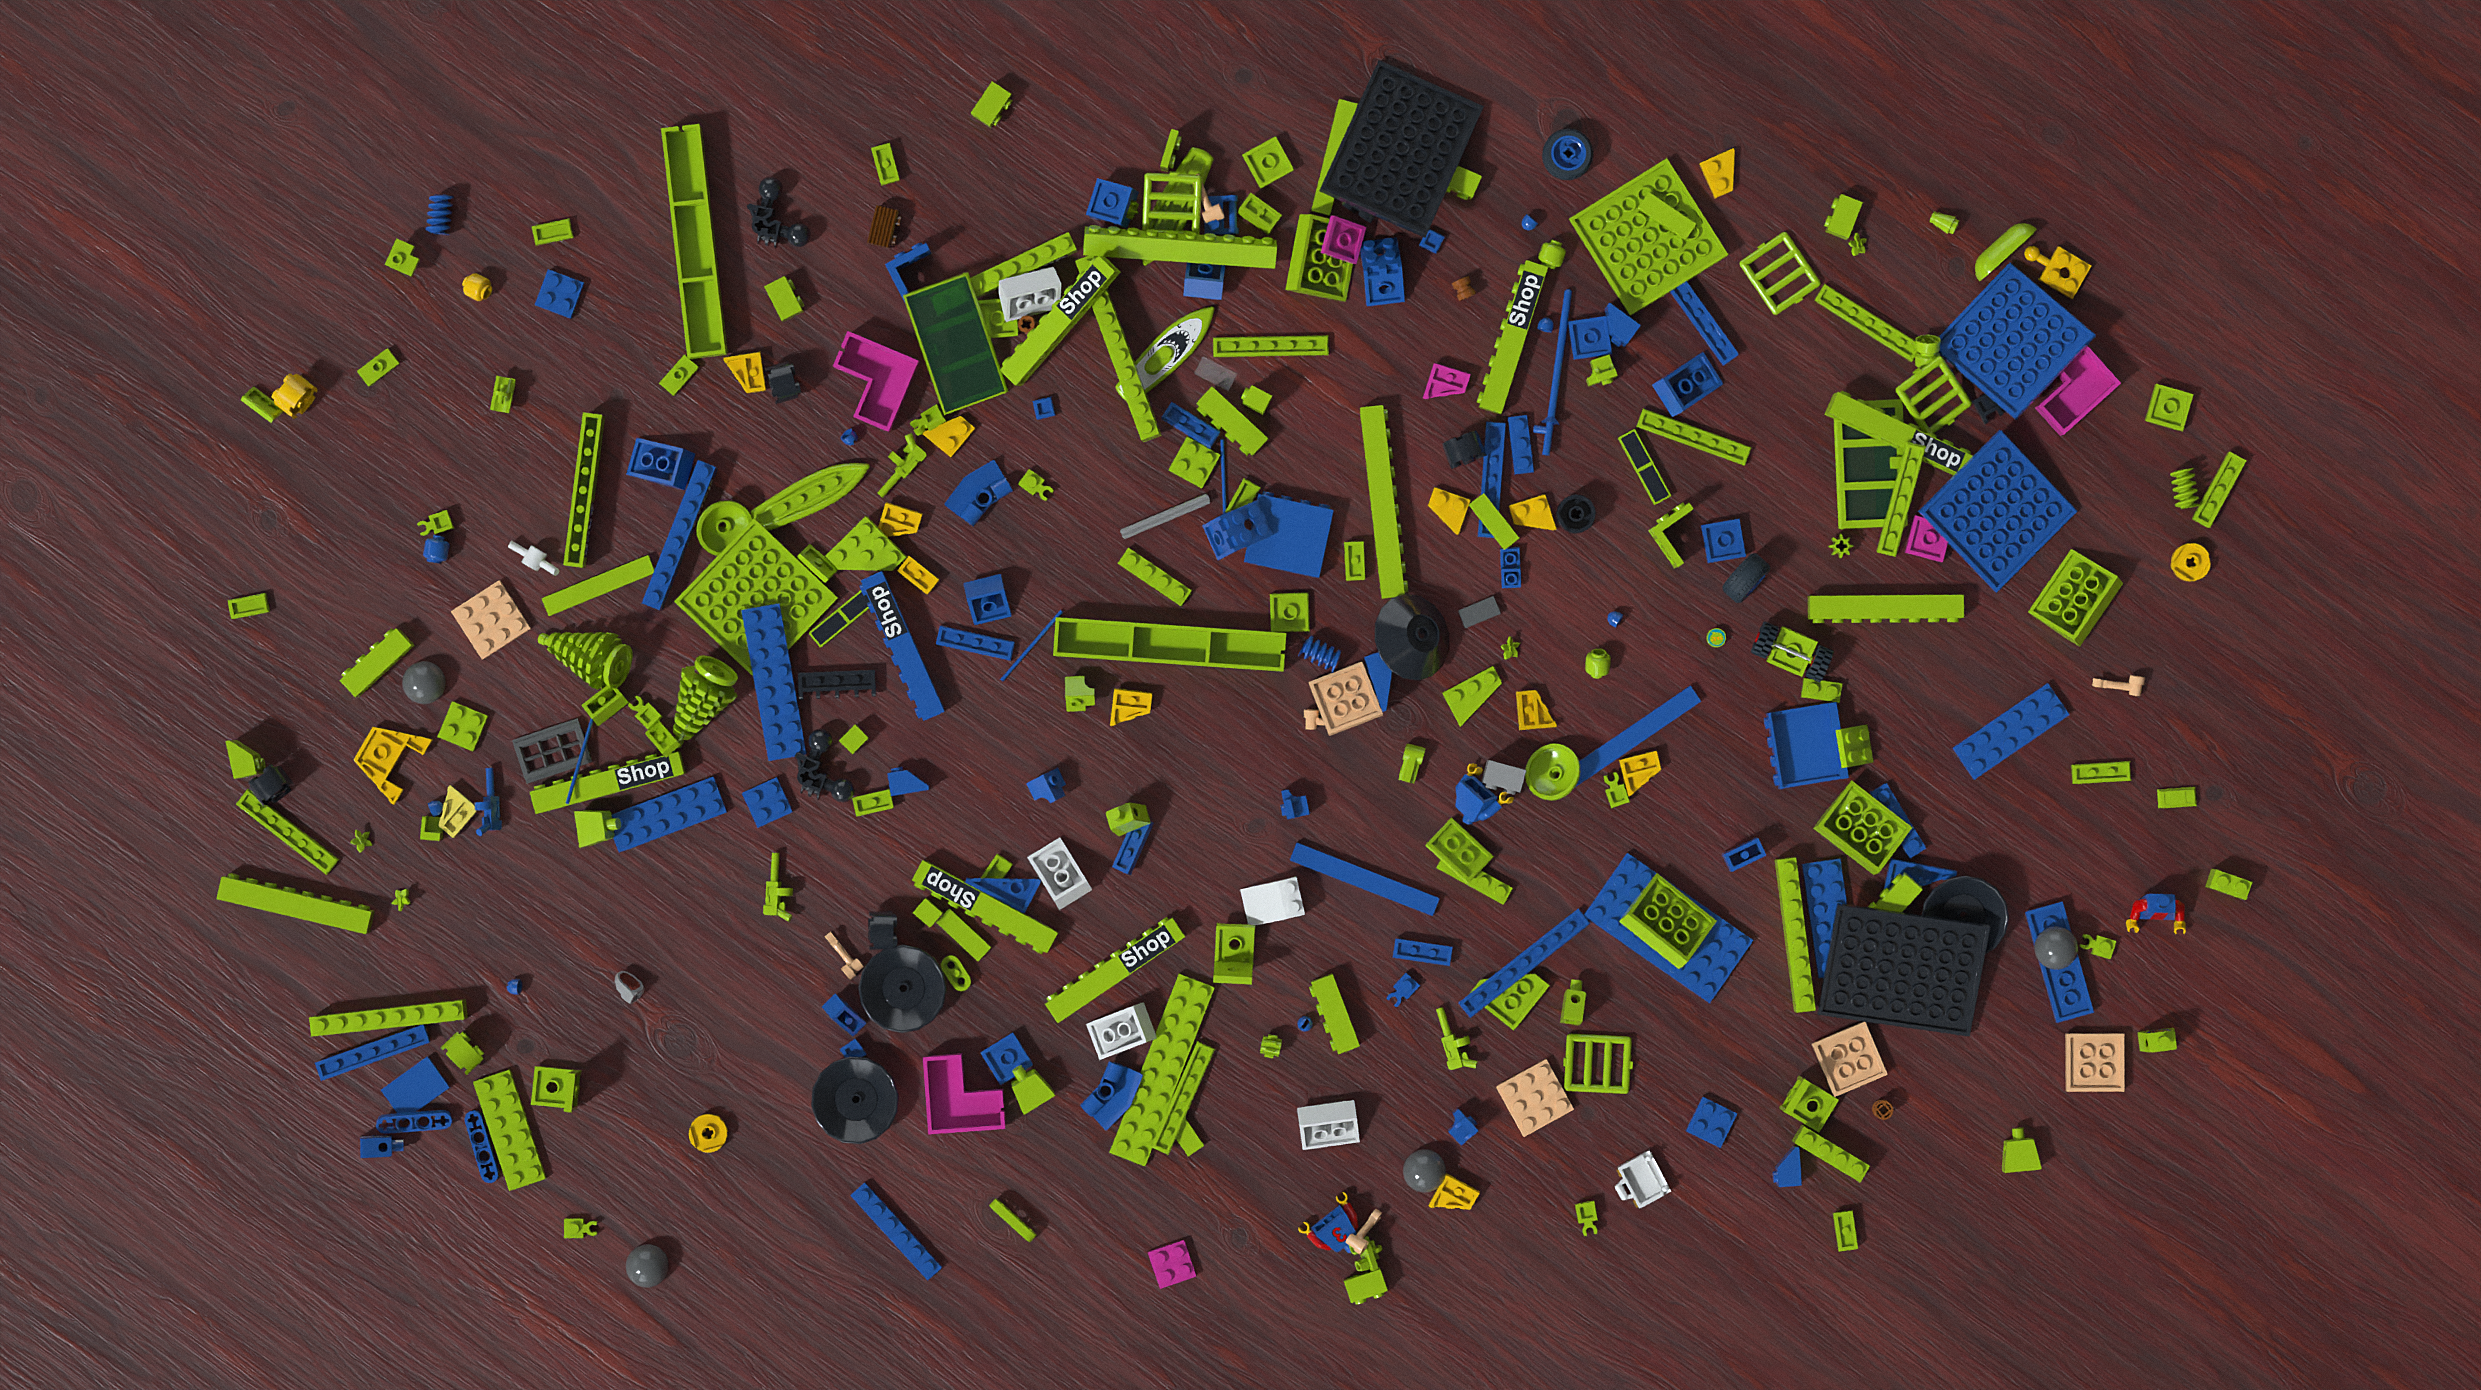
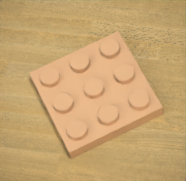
[451,580,531,660]
[1308,662,1383,736]
[1811,1021,1888,1097]
[2065,1033,2124,1092]
[1496,1059,1574,1137]

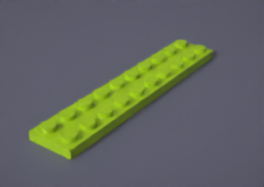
[1109,974,1215,1166]

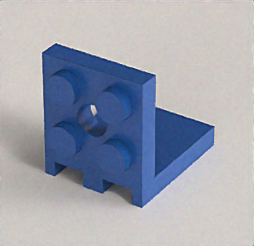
[1360,237,1405,306]
[885,242,932,305]
[1202,500,1273,560]

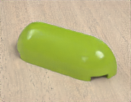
[1975,223,2037,281]

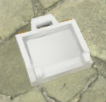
[1615,1150,1671,1209]

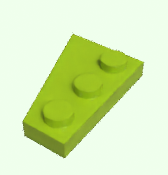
[1442,666,1502,727]

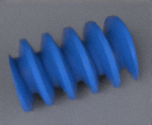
[426,194,454,235]
[1298,636,1341,673]

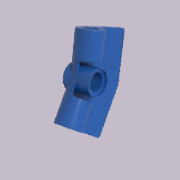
[944,460,1013,527]
[1080,1061,1143,1131]

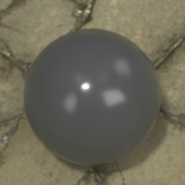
[402,661,446,704]
[2034,926,2078,970]
[1403,1149,1446,1193]
[626,1244,669,1288]

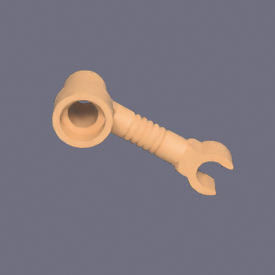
[1196,174,1225,223]
[2092,675,2145,696]
[1304,709,1325,730]
[824,932,864,980]
[1345,1209,1382,1255]

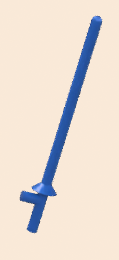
[1533,289,1572,456]

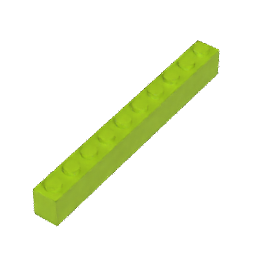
[1083,225,1277,269]
[1075,256,1162,442]
[1360,405,1408,599]

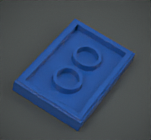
[381,1056,450,1121]

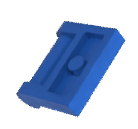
[1204,195,1239,235]

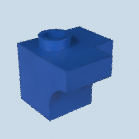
[1026,768,1066,803]
[1280,789,1310,819]
[1448,1108,1478,1146]

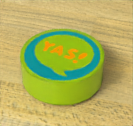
[1706,628,1726,647]

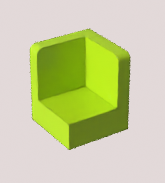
[839,724,868,754]
[420,816,443,841]
[913,898,944,927]

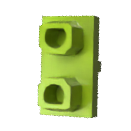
[490,376,516,413]
[1349,1236,1382,1271]

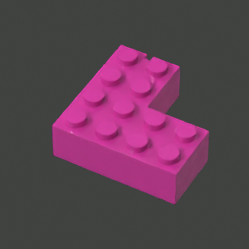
[833,331,920,433]
[2035,346,2121,436]
[923,1053,1006,1134]

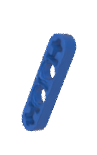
[376,1110,452,1134]
[464,1110,499,1183]

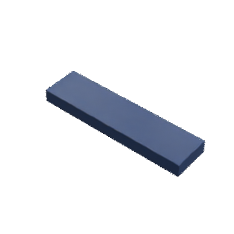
[936,626,1015,661]

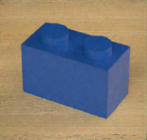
[1722,838,1766,872]

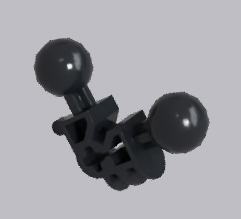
[747,177,811,248]
[795,729,855,803]

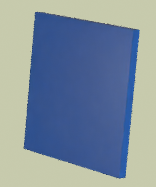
[1938,262,2096,420]
[1918,430,2077,593]

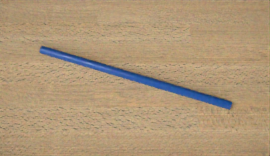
[1220,440,1227,514]
[1000,610,1063,681]
[565,718,594,804]

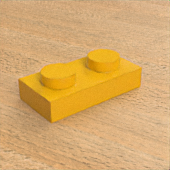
[897,556,939,595]

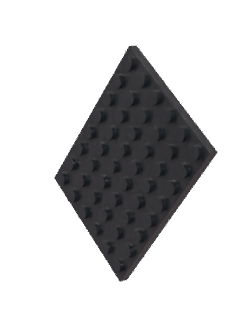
[1319,60,1484,238]
[1817,903,1990,1037]

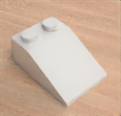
[1027,838,1092,910]
[1240,877,1305,925]
[1086,1002,1157,1060]

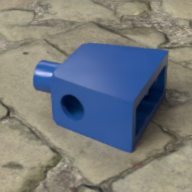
[360,1135,404,1158]

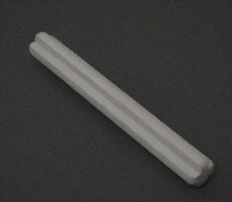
[1120,494,1210,539]

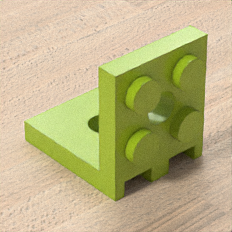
[1648,503,1693,568]
[1213,923,1255,985]
[531,1066,582,1112]
[1779,1076,1839,1132]

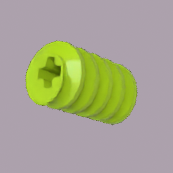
[2170,468,2200,509]

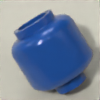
[423,535,450,564]

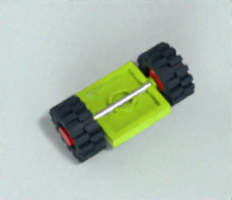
[1751,621,1834,682]

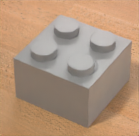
[1481,760,1526,795]

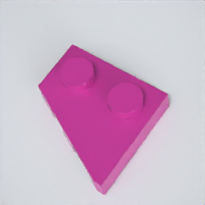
[1423,363,1471,399]

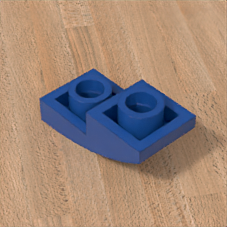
[1500,547,1521,588]

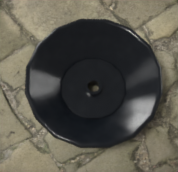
[1375,594,1449,681]
[1921,876,2009,955]
[858,945,947,1033]
[811,1056,899,1144]

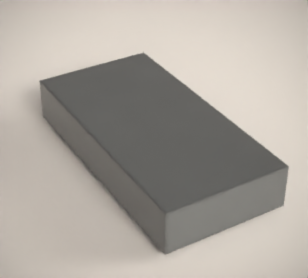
[1458,596,1501,628]

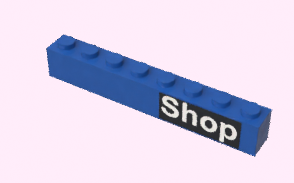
[642,460,718,611]
[859,571,945,721]

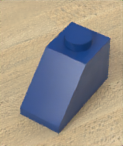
[887,767,930,796]
[822,993,866,1036]
[1773,1146,1802,1187]

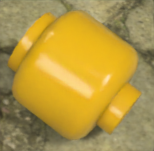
[462,273,492,301]

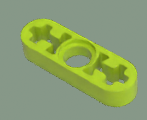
[989,1198,1037,1242]

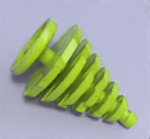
[538,632,633,690]
[673,655,738,748]

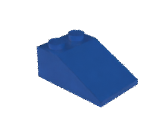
[1652,352,1723,417]
[626,438,695,490]
[1364,652,1392,712]

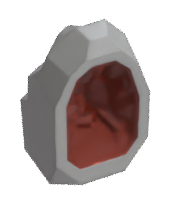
[615,971,645,1005]

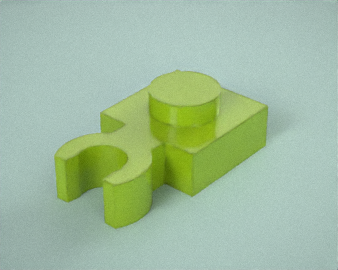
[910,404,946,436]
[1018,469,1053,501]
[417,510,454,536]
[628,696,662,730]
[1604,772,1629,808]
[2079,934,2116,959]
[1575,1200,1598,1236]
[564,1218,598,1238]

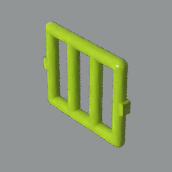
[1142,171,1202,235]
[1739,232,1821,315]
[1896,356,1972,434]
[1563,1034,1633,1094]

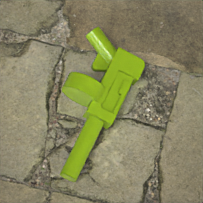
[877,433,926,498]
[763,853,793,922]
[1436,1007,1478,1070]

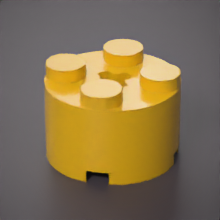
[272,373,317,419]

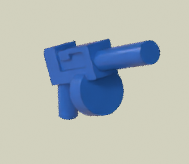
[474,768,502,836]

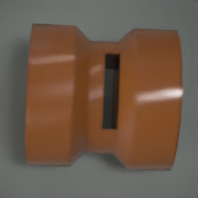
[1452,276,1476,301]
[1872,1099,1893,1120]

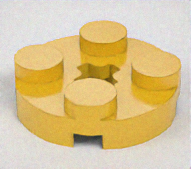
[2171,543,2210,581]
[689,1114,728,1153]

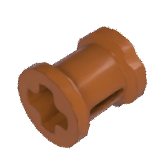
[1018,316,1039,334]

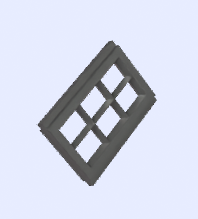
[512,718,593,784]

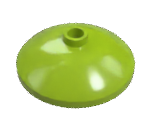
[697,501,752,556]
[1525,744,1580,800]

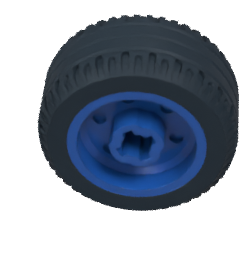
[1542,128,1593,180]
[1722,553,1770,603]

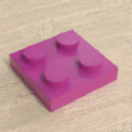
[1321,216,1366,264]
[1905,515,1948,562]
[1148,1240,1196,1289]

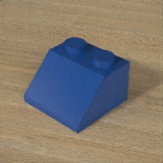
[1183,263,1225,300]
[1605,303,1641,347]
[964,574,1012,625]

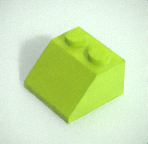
[226,740,266,779]

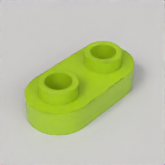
[941,955,971,991]

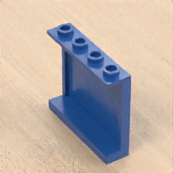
[1244,491,1333,578]
[1764,702,1849,789]

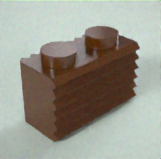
[867,205,902,250]

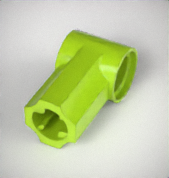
[1398,743,1425,784]

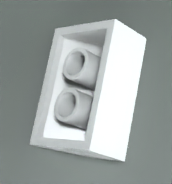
[999,267,1061,322]
[1297,1100,1360,1150]

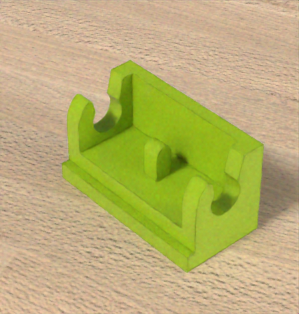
[1237,193,1282,235]

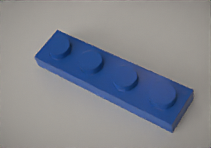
[1870,783,1926,858]

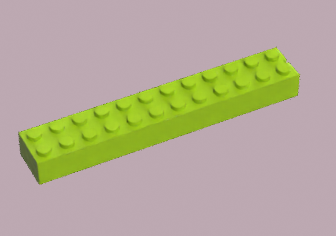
[661,124,728,359]
[1053,617,1286,672]

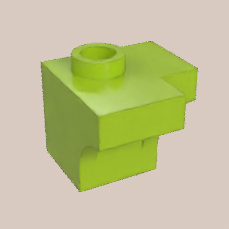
[385,238,420,277]
[1586,355,1618,387]
[1065,676,1095,712]

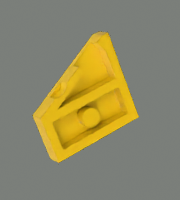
[1699,148,1735,199]
[724,352,766,394]
[923,416,976,457]
[1428,487,1470,535]
[1508,495,1556,531]
[878,502,923,537]
[1110,688,1153,726]
[1516,690,1557,730]
[1619,751,1661,796]
[1428,1173,1480,1210]

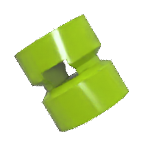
[1915,335,1941,368]

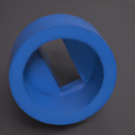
[1522,214,1538,230]
[1537,318,1553,333]
[841,428,858,446]
[1607,611,1623,628]
[428,800,443,817]
[507,979,522,995]
[1297,1016,1313,1032]

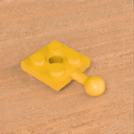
[2024,246,2091,299]

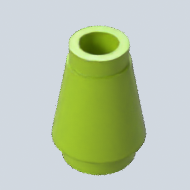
[1929,211,1960,234]

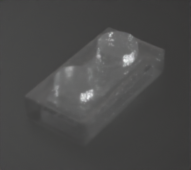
[1194,357,1237,391]

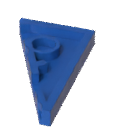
[1884,858,1957,889]
[965,878,1041,913]

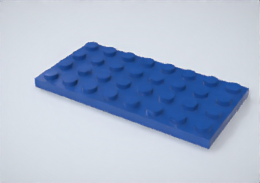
[1584,853,1753,1003]

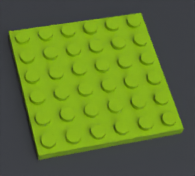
[1569,158,1728,316]
[674,518,838,676]

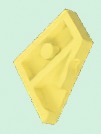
[439,785,477,838]

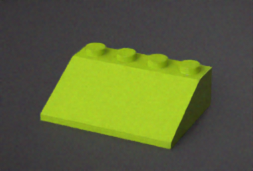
[1285,214,1353,302]
[2028,549,2123,647]
[1813,781,1913,875]
[1619,873,1716,969]

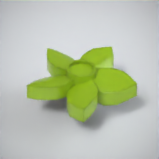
[1848,233,1867,256]
[1501,636,1520,659]
[350,830,372,853]
[392,889,410,912]

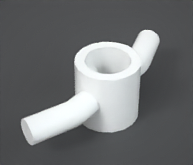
[508,540,559,576]

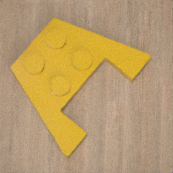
[354,727,433,805]

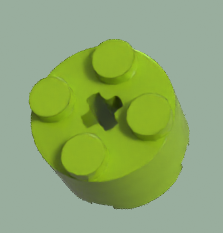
[440,1032,484,1075]

